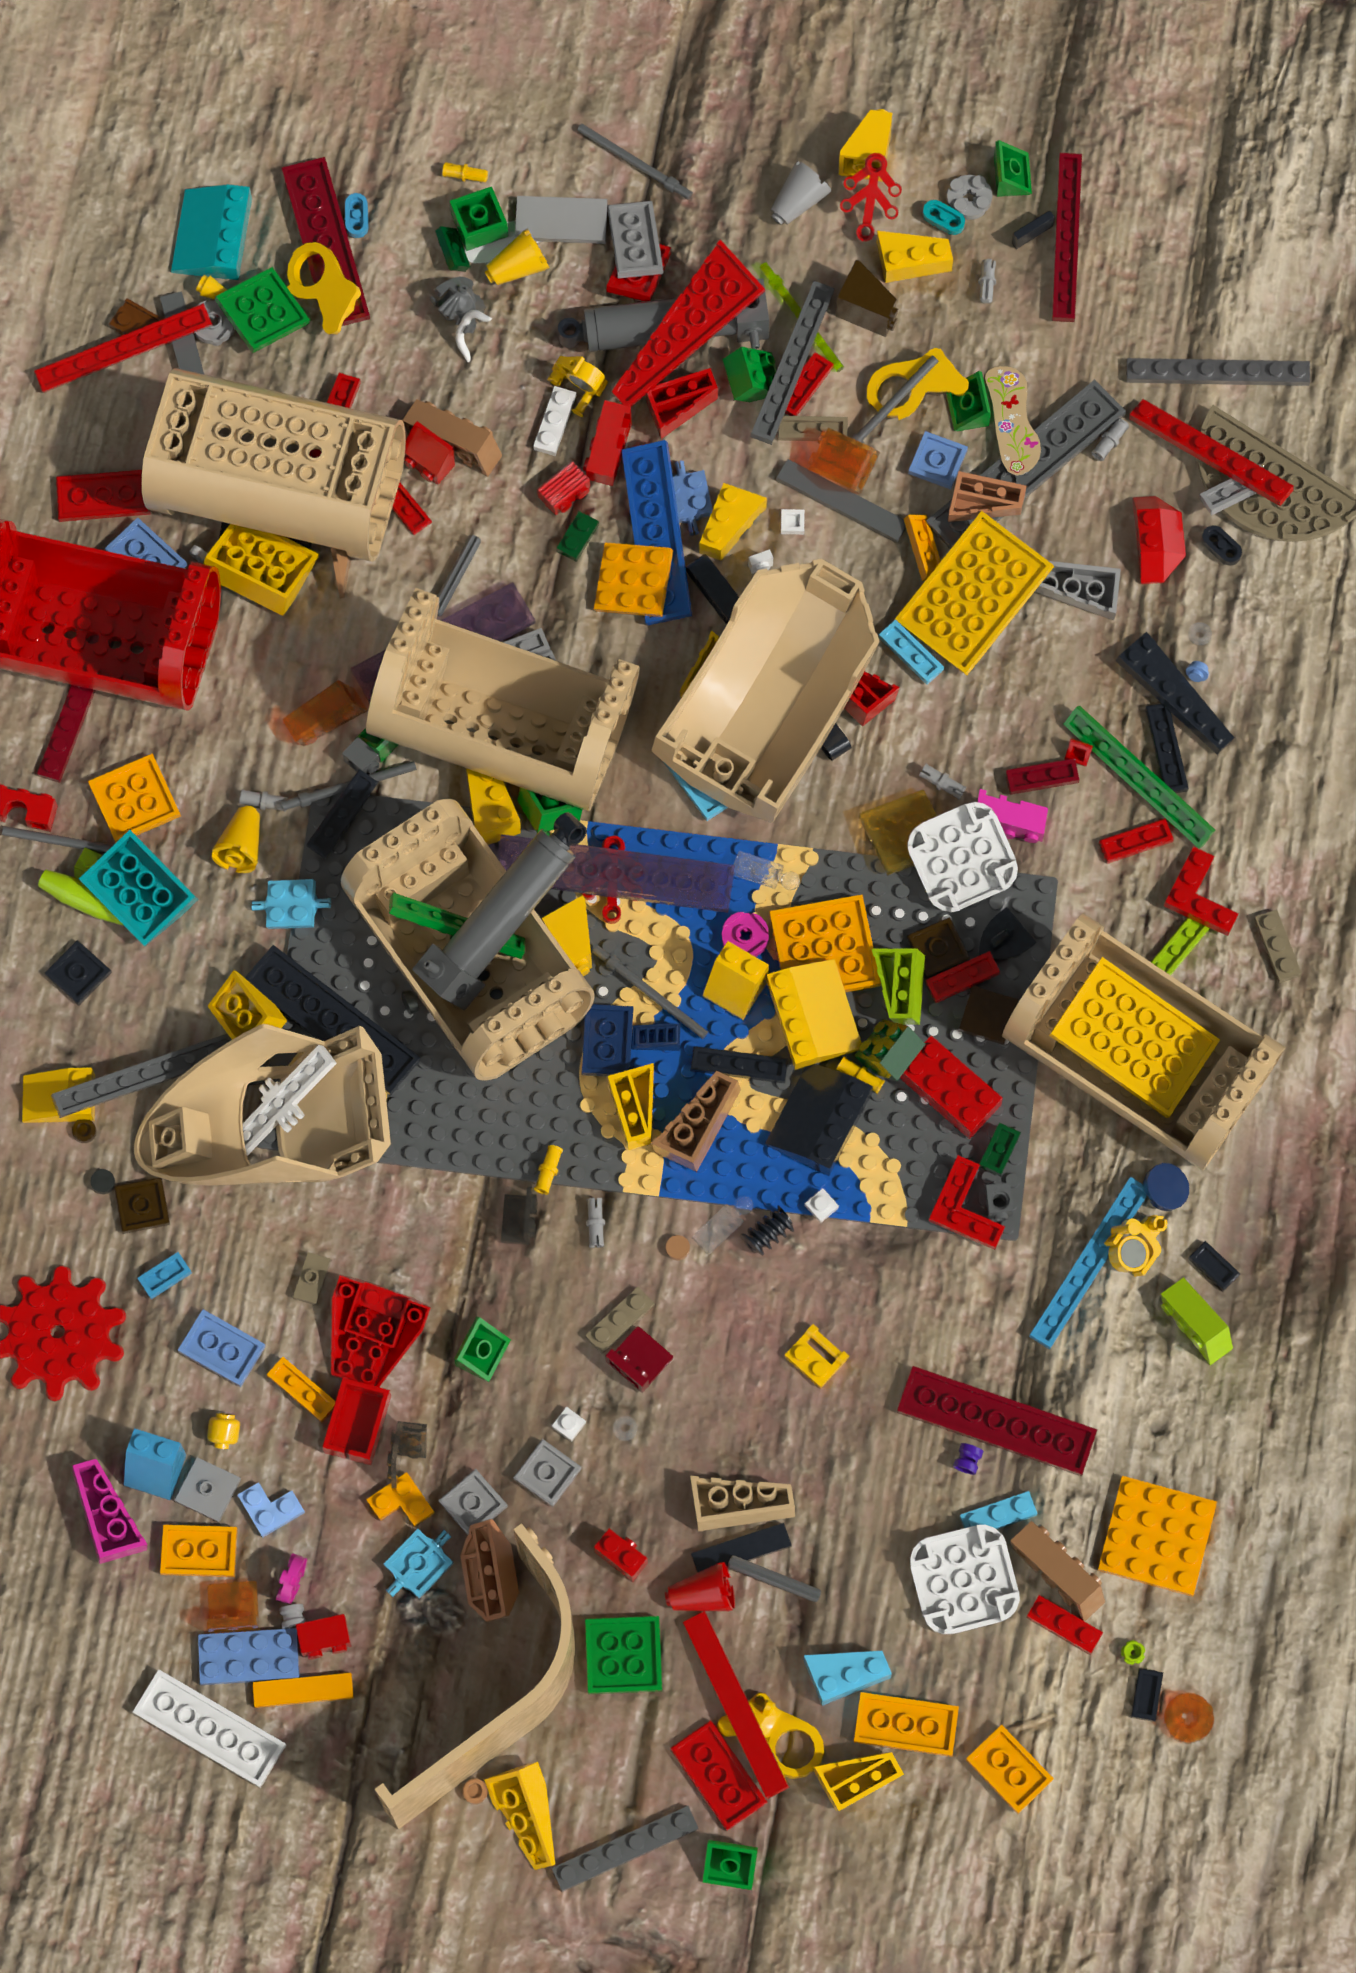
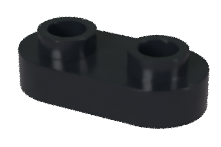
[1202,525,1242,566]

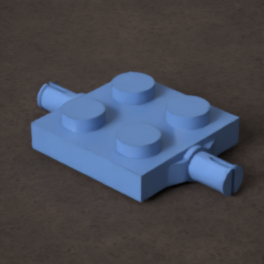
[673,460,713,536]

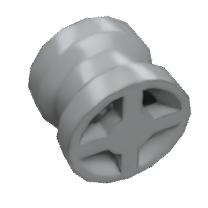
[279,1604,306,1629]

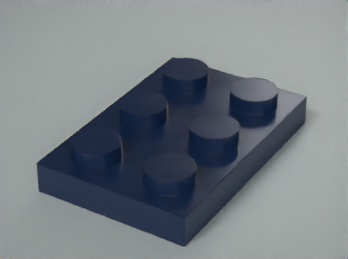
[582,1004,634,1077]

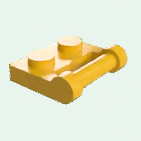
[784,1324,850,1389]

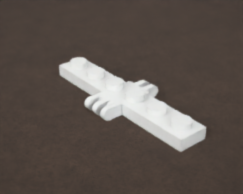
[243,1045,337,1156]

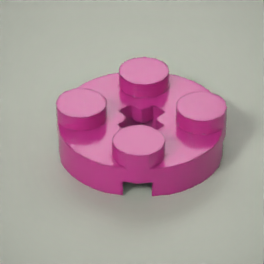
[722,912,769,957]
[276,1553,307,1604]

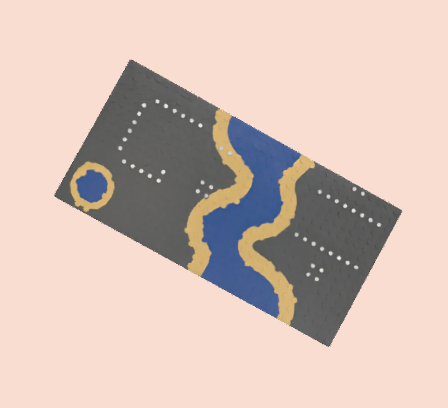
[258,789,1058,1241]

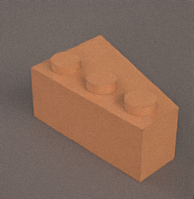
[948,471,1027,522]

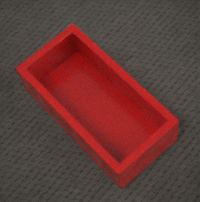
[900,1036,1003,1139]

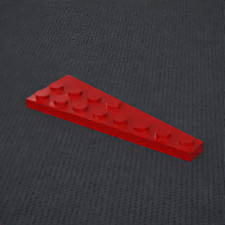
[612,240,765,407]

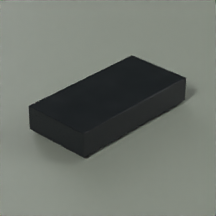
[1012,211,1055,250]
[1188,1240,1240,1292]
[1131,1668,1164,1722]

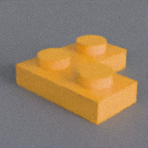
[366,1472,434,1527]

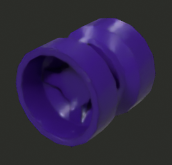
[953,1443,984,1475]

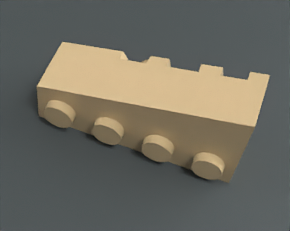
[690,1476,795,1531]

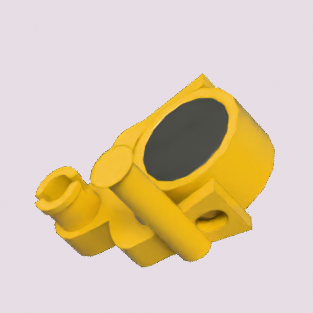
[547,356,608,417]
[1104,1215,1167,1277]

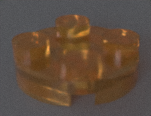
[1163,1693,1214,1744]

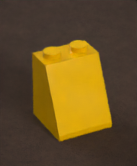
[838,109,893,182]
[542,895,592,976]
[703,941,769,1020]

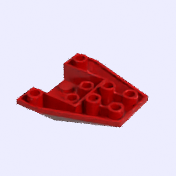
[331,1275,431,1387]

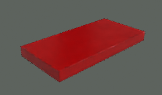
[56,470,151,522]
[670,1720,768,1831]

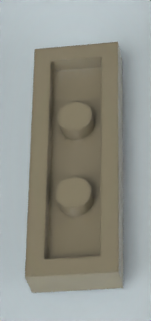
[778,416,848,442]
[1254,910,1302,983]
[585,1287,655,1354]

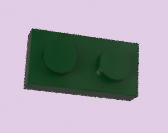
[435,226,471,272]
[556,511,599,562]
[980,1123,1021,1177]

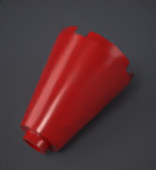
[665,1562,735,1612]

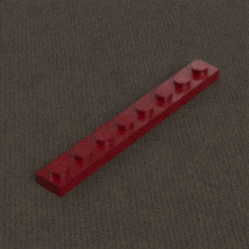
[1052,153,1082,322]
[37,635,114,783]

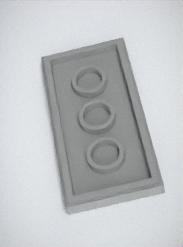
[515,196,608,244]
[607,201,663,278]

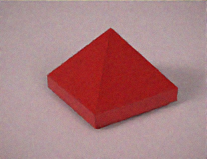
[1064,739,1093,766]

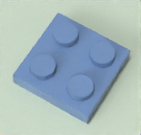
[908,431,968,490]

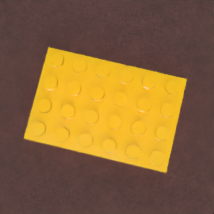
[895,511,1054,676]
[1049,957,1220,1118]

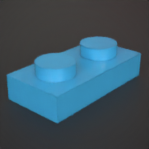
[138,1252,192,1299]

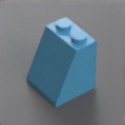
[124,1428,186,1500]

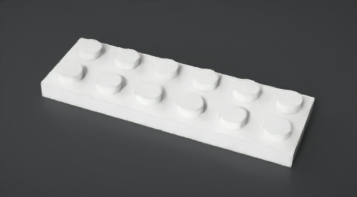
[133,1670,286,1788]

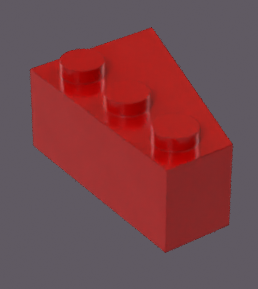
[646,368,718,439]
[583,400,632,486]
[844,671,900,727]

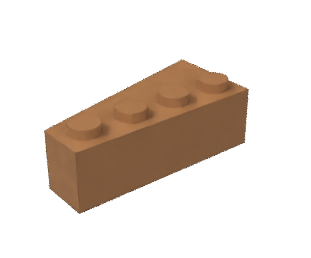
[402,399,502,477]
[651,1071,741,1172]
[1011,1521,1105,1621]

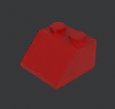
[404,421,455,485]

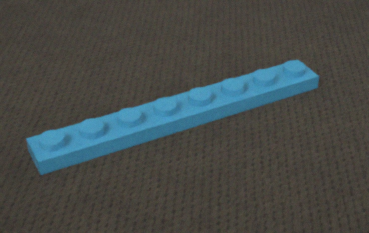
[1029,1177,1147,1350]

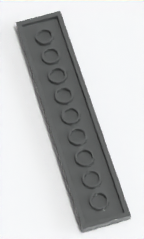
[926,379,1126,549]

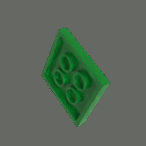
[215,267,310,354]
[585,1616,662,1695]

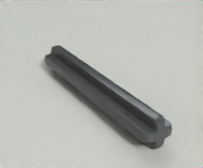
[437,535,481,617]
[728,1555,821,1602]

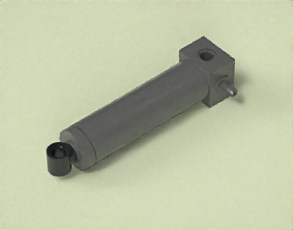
[558,278,769,352]
[412,812,587,1011]

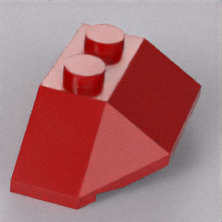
[1132,496,1186,584]

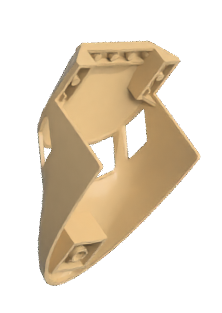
[134,1024,391,1185]

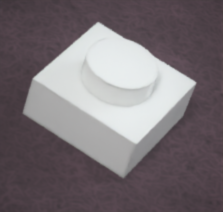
[781,509,805,535]
[748,549,773,574]
[805,1189,839,1223]
[552,1407,586,1442]

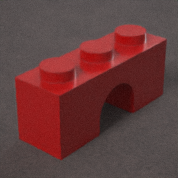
[0,784,58,832]

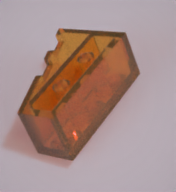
[282,680,368,746]

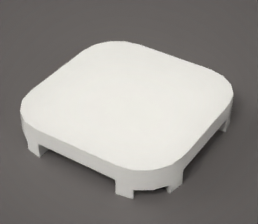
[908,801,1018,912]
[910,1524,1020,1635]

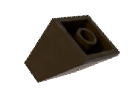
[836,260,899,337]

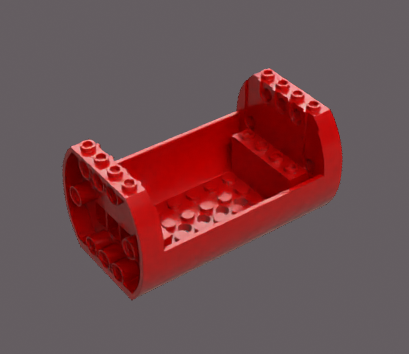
[0,519,221,711]

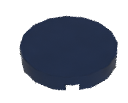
[1143,1163,1189,1211]

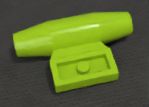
[38,848,124,926]

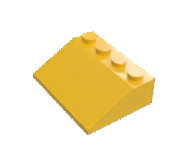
[204,524,319,616]
[766,959,862,1070]

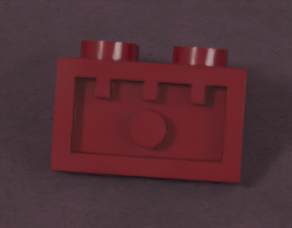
[605,1326,673,1393]

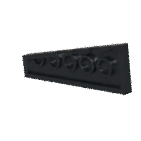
[1115,632,1235,755]

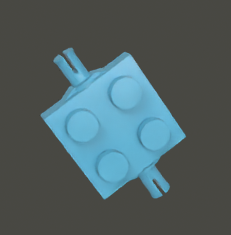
[251,879,331,929]
[384,1529,454,1599]

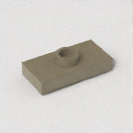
[293,1252,331,1306]

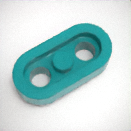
[923,200,965,235]

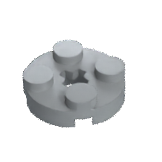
[947,175,992,220]
[194,299,235,346]

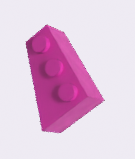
[978,789,1048,843]

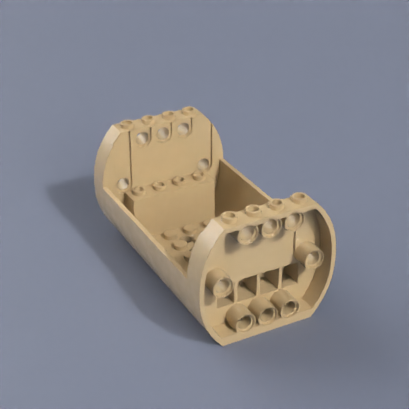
[142,368,406,562]
[366,588,640,811]
[341,799,595,1080]
[1002,913,1286,1171]

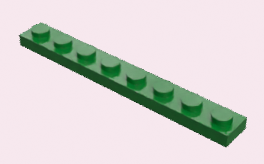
[1063,706,1216,849]

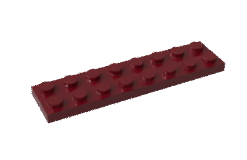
[282,157,370,326]
[897,1366,1098,1477]

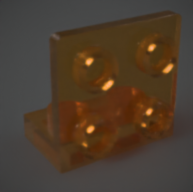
[207,1581,259,1634]

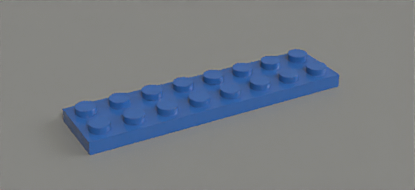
[622,440,692,626]

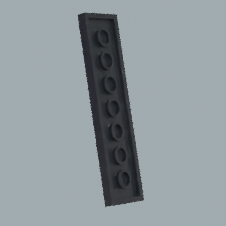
[245,945,421,1096]

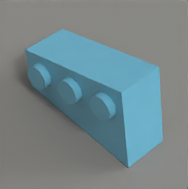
[803,1651,892,1706]

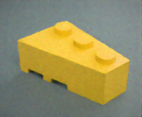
[608,1063,654,1150]
[811,1752,904,1811]

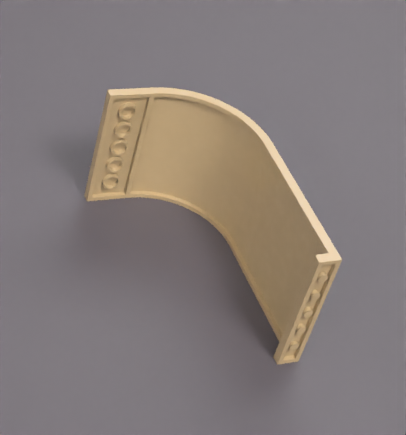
[375,1523,575,1829]

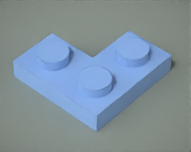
[238,1482,305,1538]

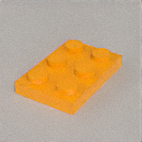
[160,1525,238,1577]
[966,1724,1054,1814]

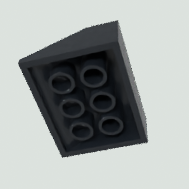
[765,1064,873,1176]

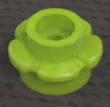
[1121,1640,1145,1665]

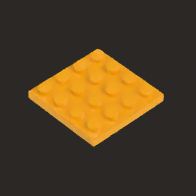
[769,895,881,993]
[1097,1476,1217,1597]

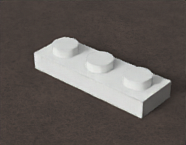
[533,386,576,456]

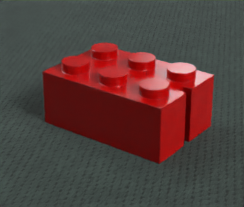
[322,1378,391,1465]

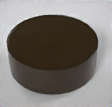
[72,1119,97,1143]

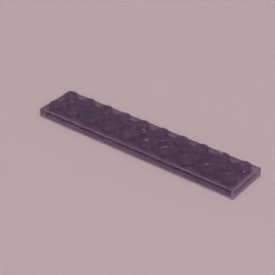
[497,834,735,913]

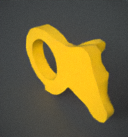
[287,242,361,335]
[867,348,969,420]
[717,1692,825,1779]

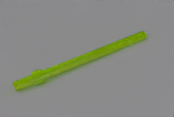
[759,262,844,372]

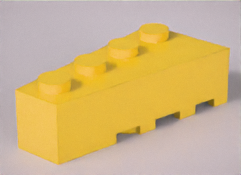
[466,768,521,845]

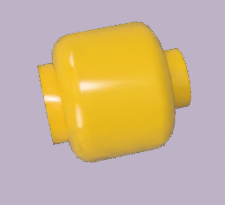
[207,1413,240,1449]

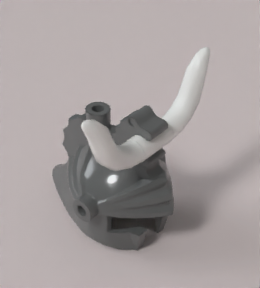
[430,276,492,362]

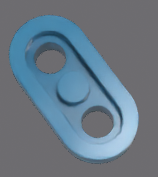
[345,193,369,238]

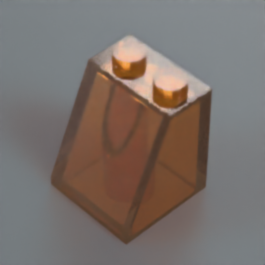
[808,428,880,494]

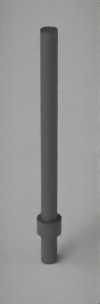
[577,124,693,200]
[837,355,939,461]
[280,761,417,811]
[2,826,115,853]
[592,945,708,1039]

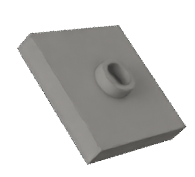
[513,1439,582,1507]
[175,1457,241,1523]
[439,1469,508,1535]

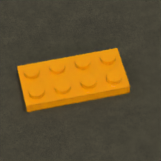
[854,1692,959,1757]

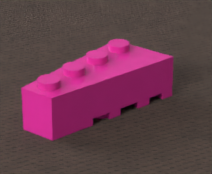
[72,1459,147,1564]

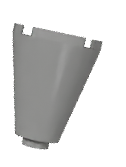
[771,161,831,225]

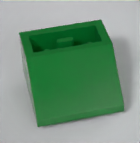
[723,347,777,403]

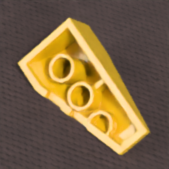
[484,1762,555,1870]

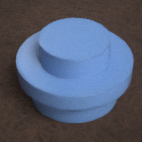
[1186,661,1209,682]

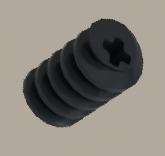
[740,1205,795,1256]

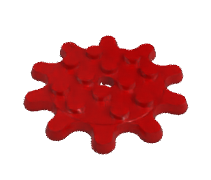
[0,1265,126,1402]

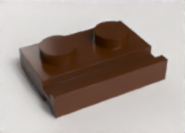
[109,298,163,335]

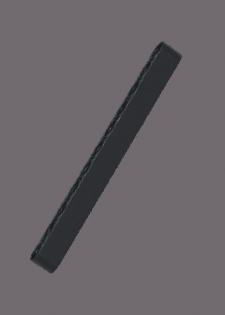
[686,554,852,761]

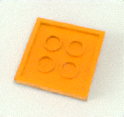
[594,542,673,617]
[88,753,181,843]

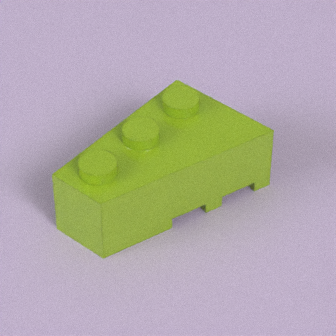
[872,949,925,1025]
[1161,1277,1233,1365]

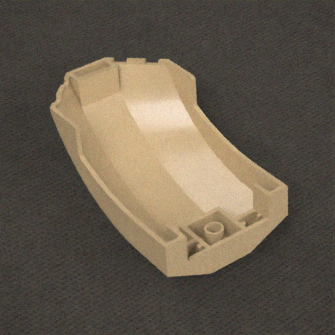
[652,559,880,823]

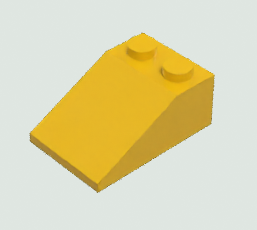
[208,970,287,1040]
[22,1068,95,1123]

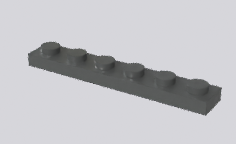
[552,1806,699,1892]

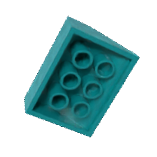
[171,184,252,281]
[79,830,199,946]

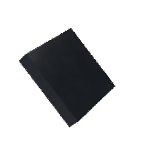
[44,940,112,1006]

